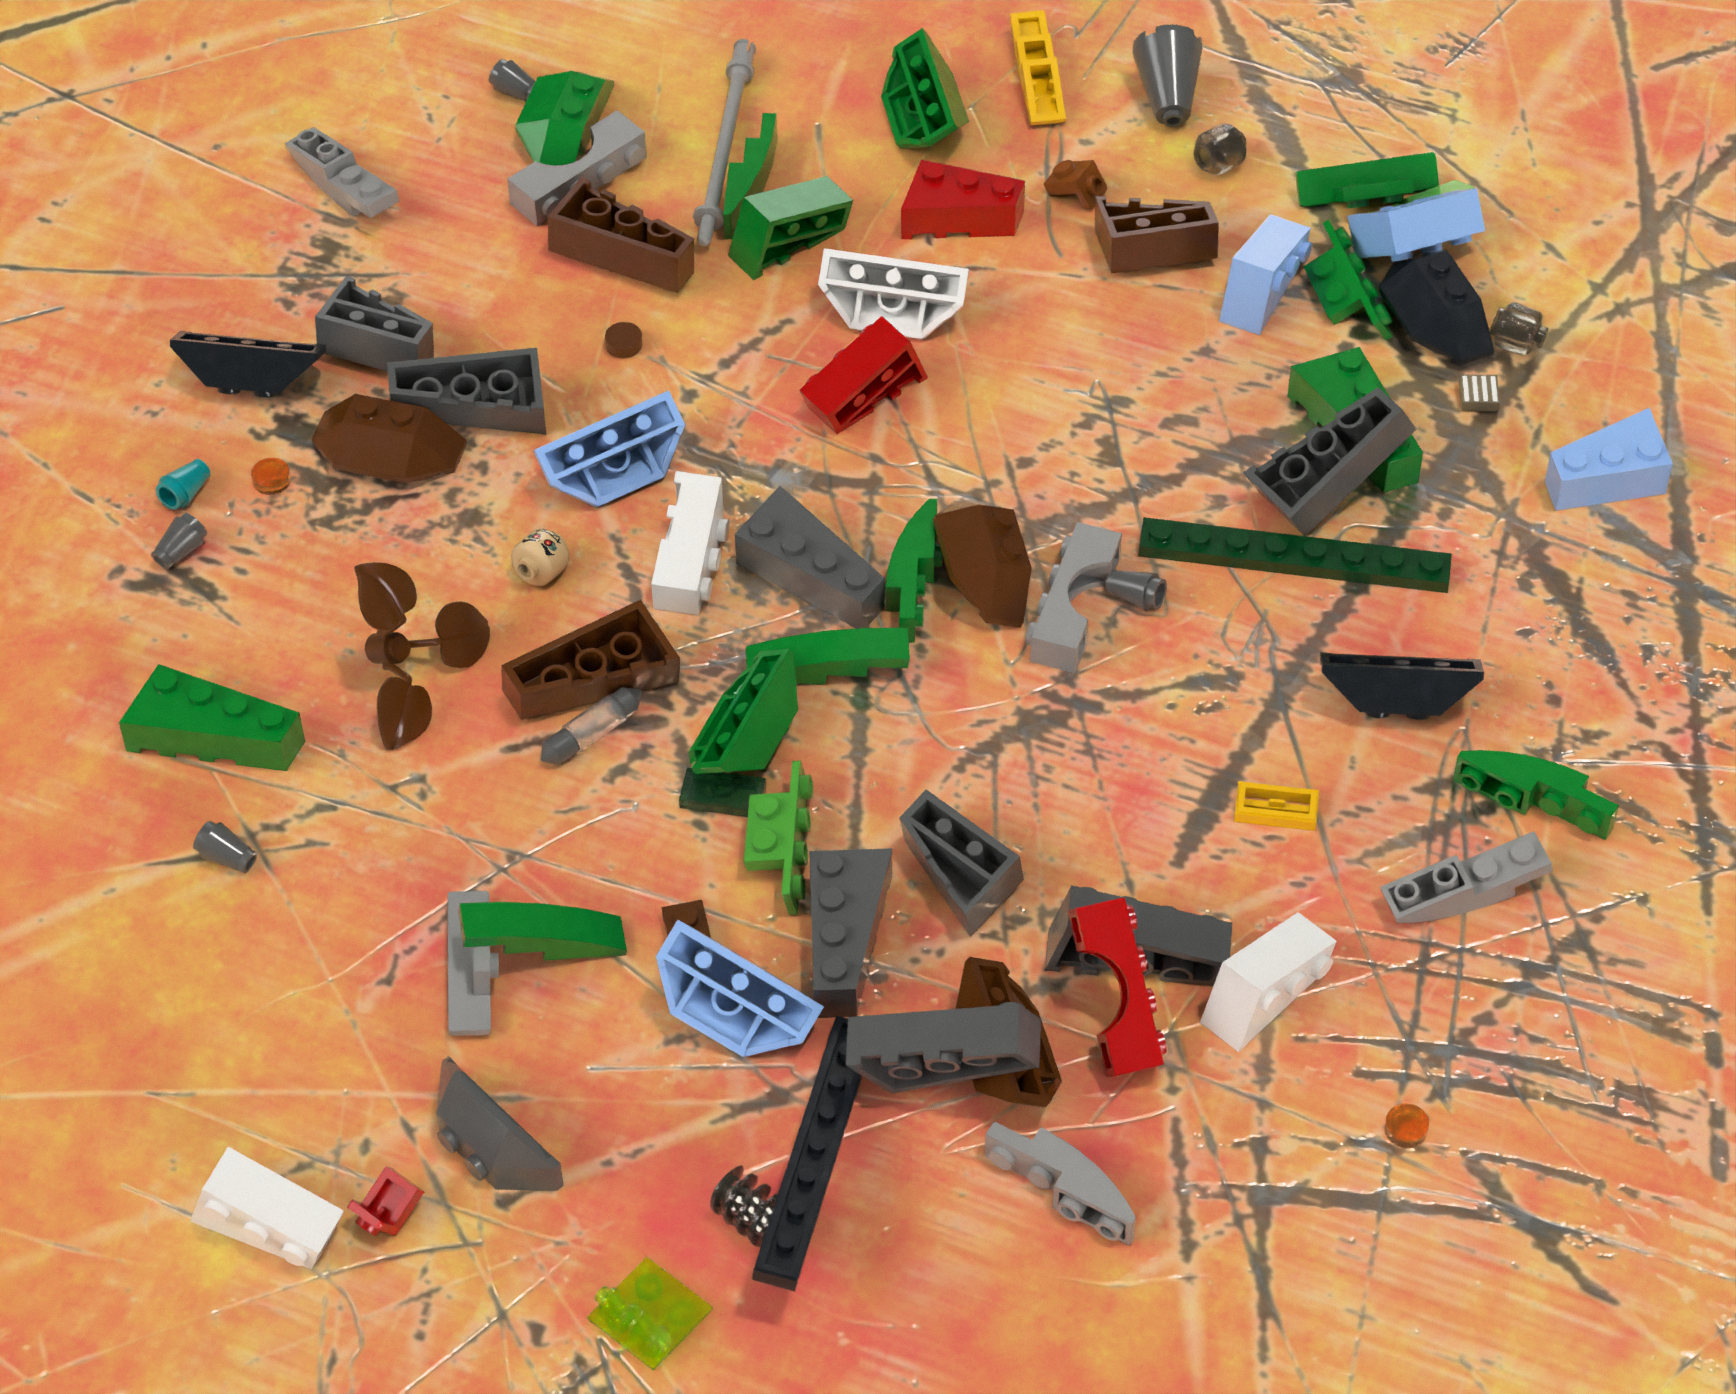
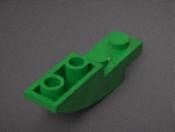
[885,498,943,643]
[1453,750,1619,840]

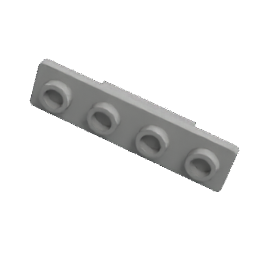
[448,891,499,1036]

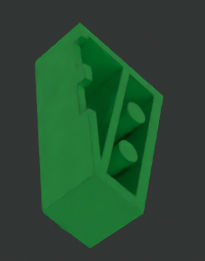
[728,176,853,280]

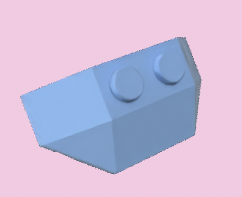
[533,391,685,508]
[656,919,824,1057]

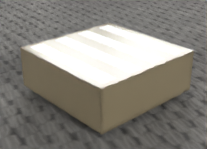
[1458,374,1500,412]

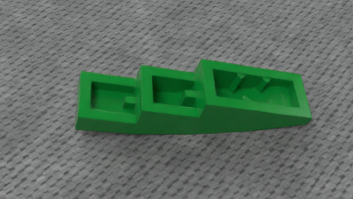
[724,113,778,239]
[745,628,910,685]
[458,902,627,961]

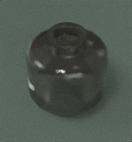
[1193,123,1247,176]
[1490,302,1548,356]

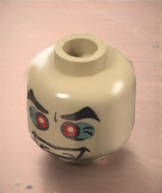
[511,529,569,586]

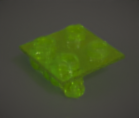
[587,1257,713,1371]

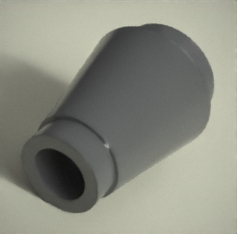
[489,59,535,102]
[151,513,207,570]
[1106,569,1167,611]
[193,821,257,873]

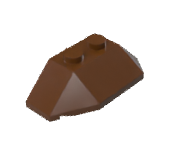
[312,394,467,483]
[933,501,1032,628]
[955,957,1062,1107]

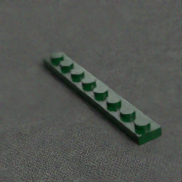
[1138,517,1452,593]

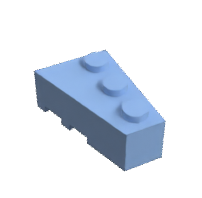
[1347,188,1485,262]
[1219,214,1312,335]
[1545,408,1673,511]

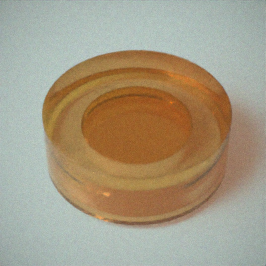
[251,458,291,495]
[1384,1103,1429,1148]

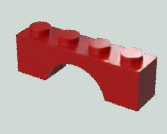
[1067,897,1167,1077]

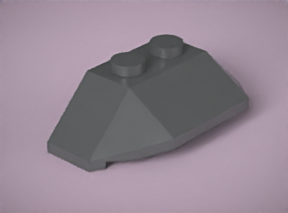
[436,1056,564,1191]

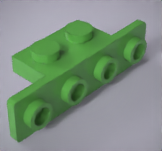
[744,760,813,915]

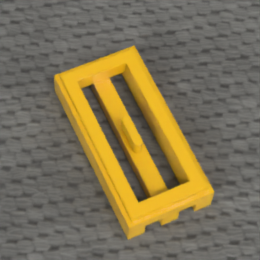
[1234,781,1319,831]

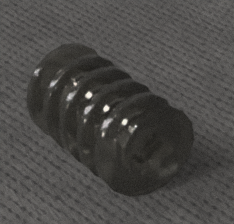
[710,1165,778,1248]

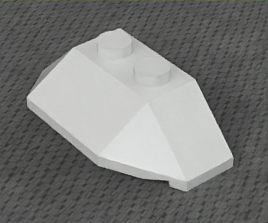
[818,248,969,340]

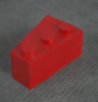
[901,159,1025,239]
[799,316,928,434]

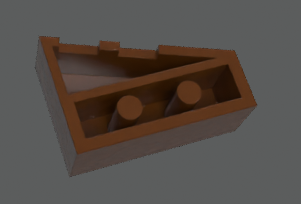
[1095,196,1219,274]

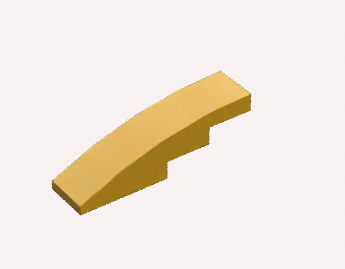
[1010,10,1066,125]

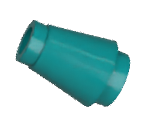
[156,459,211,510]

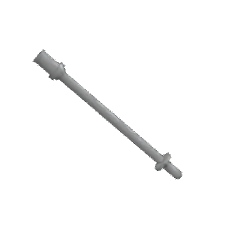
[693,39,756,246]

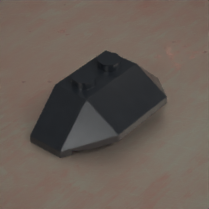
[1378,250,1494,365]
[170,331,326,398]
[1320,652,1484,720]

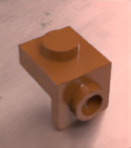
[1043,160,1107,209]

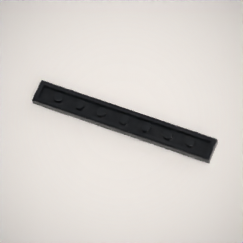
[752,1016,862,1291]

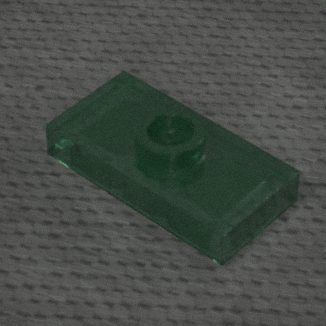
[679,767,767,817]

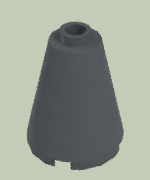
[1132,25,1203,127]

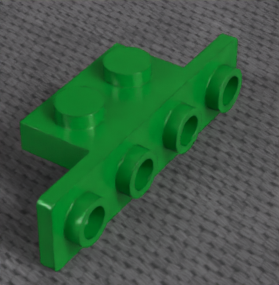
[1295,152,1439,208]
[1303,219,1393,340]

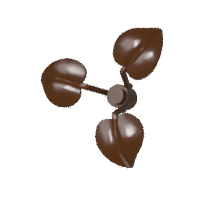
[354,562,490,750]

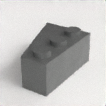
[315,275,434,371]
[899,789,1024,937]

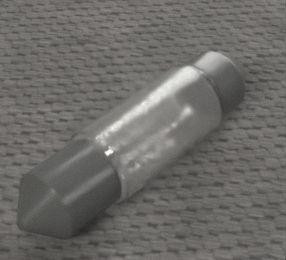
[541,687,642,765]

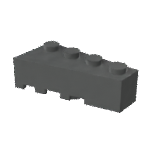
[387,348,546,434]
[1243,388,1417,536]
[845,1002,1041,1094]

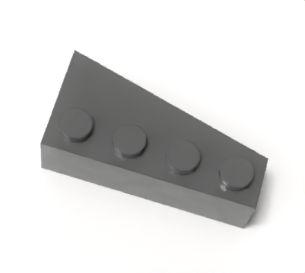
[735,486,885,628]
[809,848,892,1018]
[1044,885,1232,986]

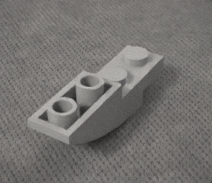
[285,127,399,218]
[1380,831,1553,923]
[985,1121,1136,1246]

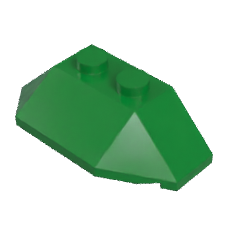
[881,28,969,148]
[515,71,615,166]
[688,648,798,774]

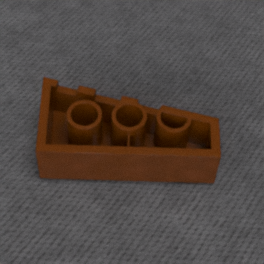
[547,176,694,293]
[501,600,680,720]

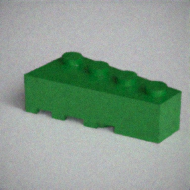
[1287,347,1423,493]
[119,664,306,771]

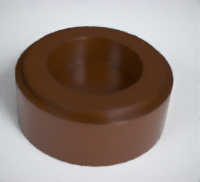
[605,322,643,358]

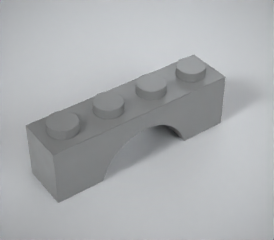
[507,110,647,227]
[1025,522,1122,673]

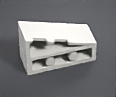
[651,471,730,616]
[1200,912,1337,1052]
[190,1147,344,1269]

